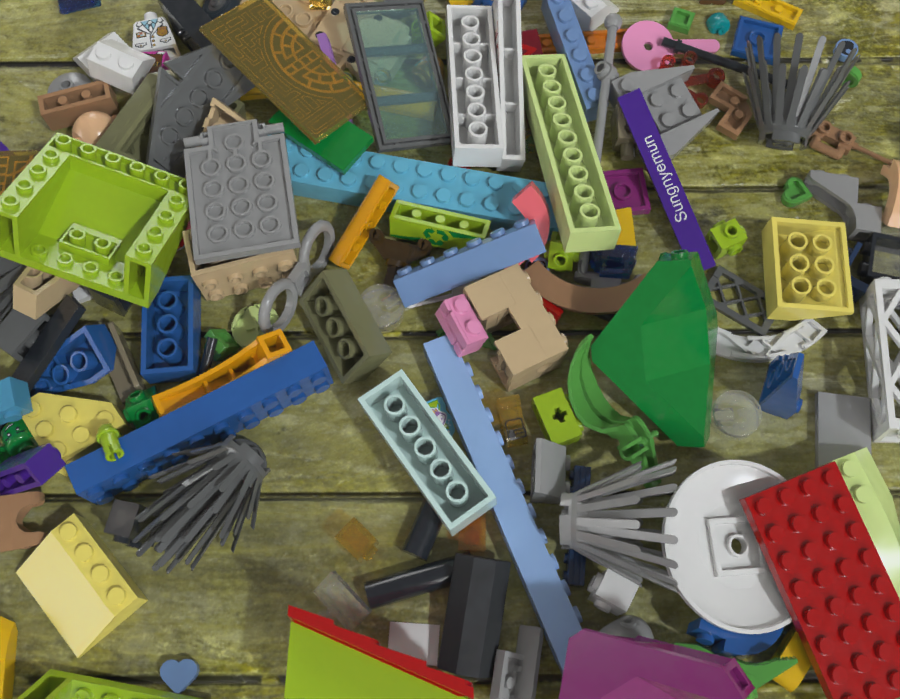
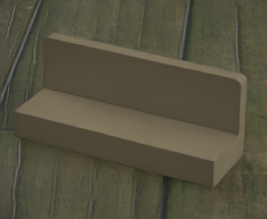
[108,321,147,405]

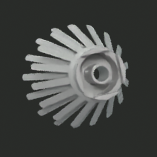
[559,458,678,593]

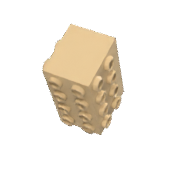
[182,229,298,301]

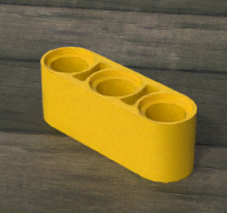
[770,624,812,693]

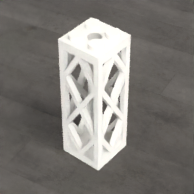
[859,277,900,443]

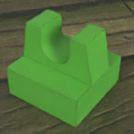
[203,329,240,361]

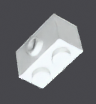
[587,569,639,616]

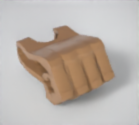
[0,491,48,552]

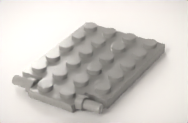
[183,119,301,265]

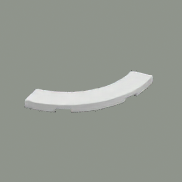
[716,319,828,363]

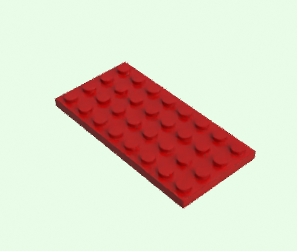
[739,461,900,699]

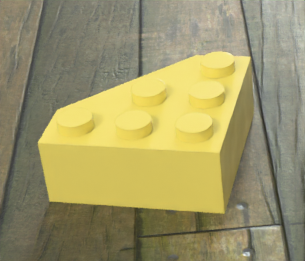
[22,392,134,477]

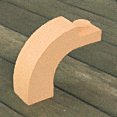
[880,159,900,229]

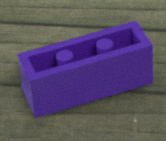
[0,443,66,496]

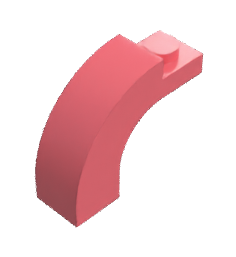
[504,181,550,269]

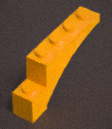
[152,328,292,418]

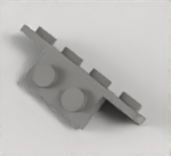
[490,625,544,699]

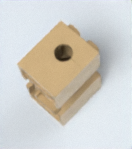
[463,263,569,392]

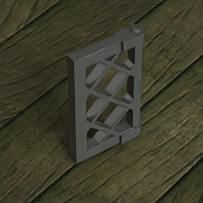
[708,265,775,336]

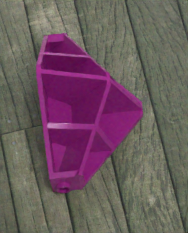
[559,628,755,699]

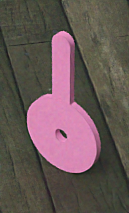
[621,20,720,71]

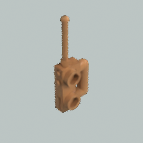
[809,120,893,166]

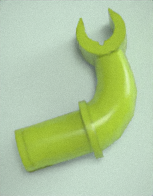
[96,423,124,462]

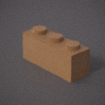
[37,80,120,131]

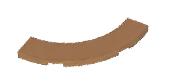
[525,260,647,315]

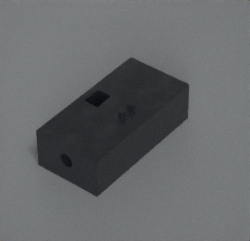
[158,0,216,52]

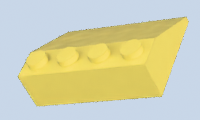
[761,217,854,321]
[16,513,148,658]

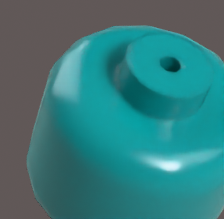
[706,12,730,35]

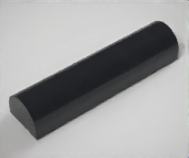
[402,498,443,562]
[364,551,471,610]

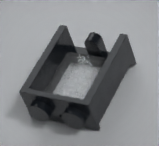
[857,232,900,286]

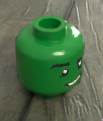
[0,419,39,456]

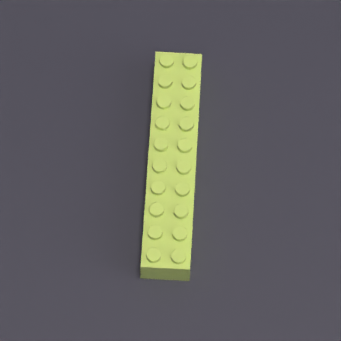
[522,54,621,253]

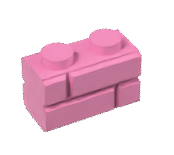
[435,294,489,357]

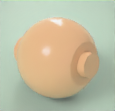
[72,111,117,146]

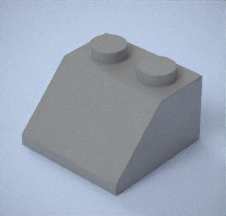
[530,438,571,504]

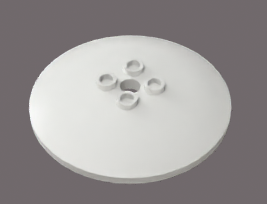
[661,460,792,634]

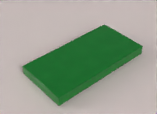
[268,107,374,175]

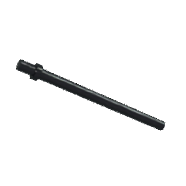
[661,37,788,89]

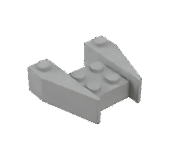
[608,65,719,161]

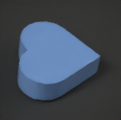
[160,659,200,694]

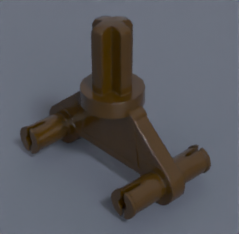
[369,228,432,291]

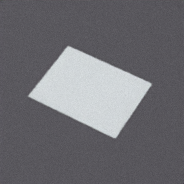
[388,622,440,666]

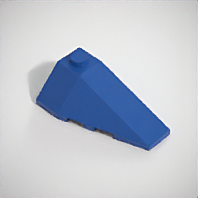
[30,324,117,398]
[757,352,804,420]

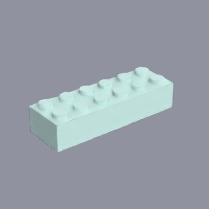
[358,369,497,536]

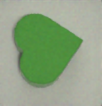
[781,177,813,207]

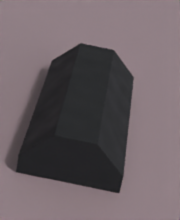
[437,552,511,678]

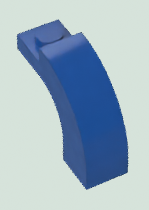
[686,617,784,659]

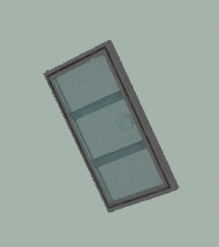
[343,0,451,153]

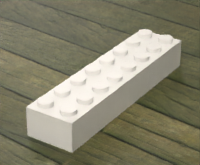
[445,5,504,167]

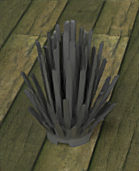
[132,434,271,574]

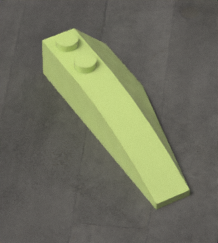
[818,447,900,599]

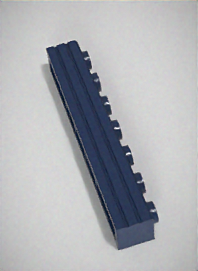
[562,465,591,587]

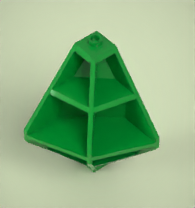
[591,249,718,447]

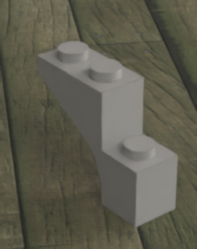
[803,170,882,242]

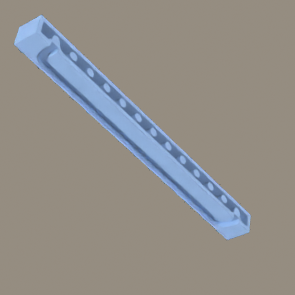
[423,335,583,676]

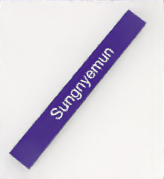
[617,88,716,271]

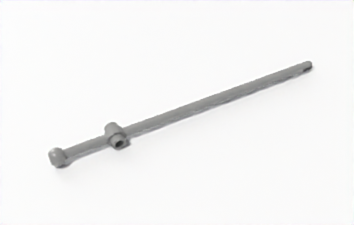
[578,13,622,274]

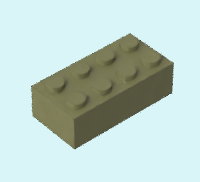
[298,269,392,384]

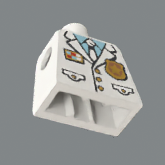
[132,12,181,60]

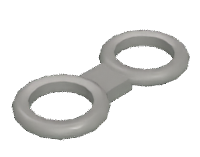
[258,220,335,334]

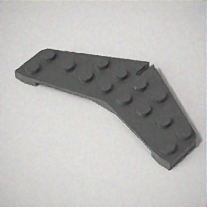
[145,43,258,178]

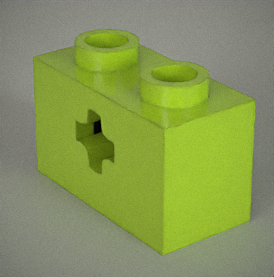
[531,387,584,446]

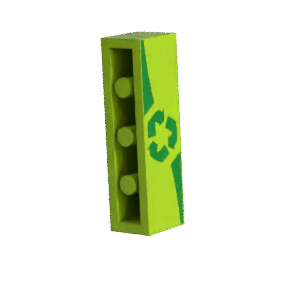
[389,199,491,250]

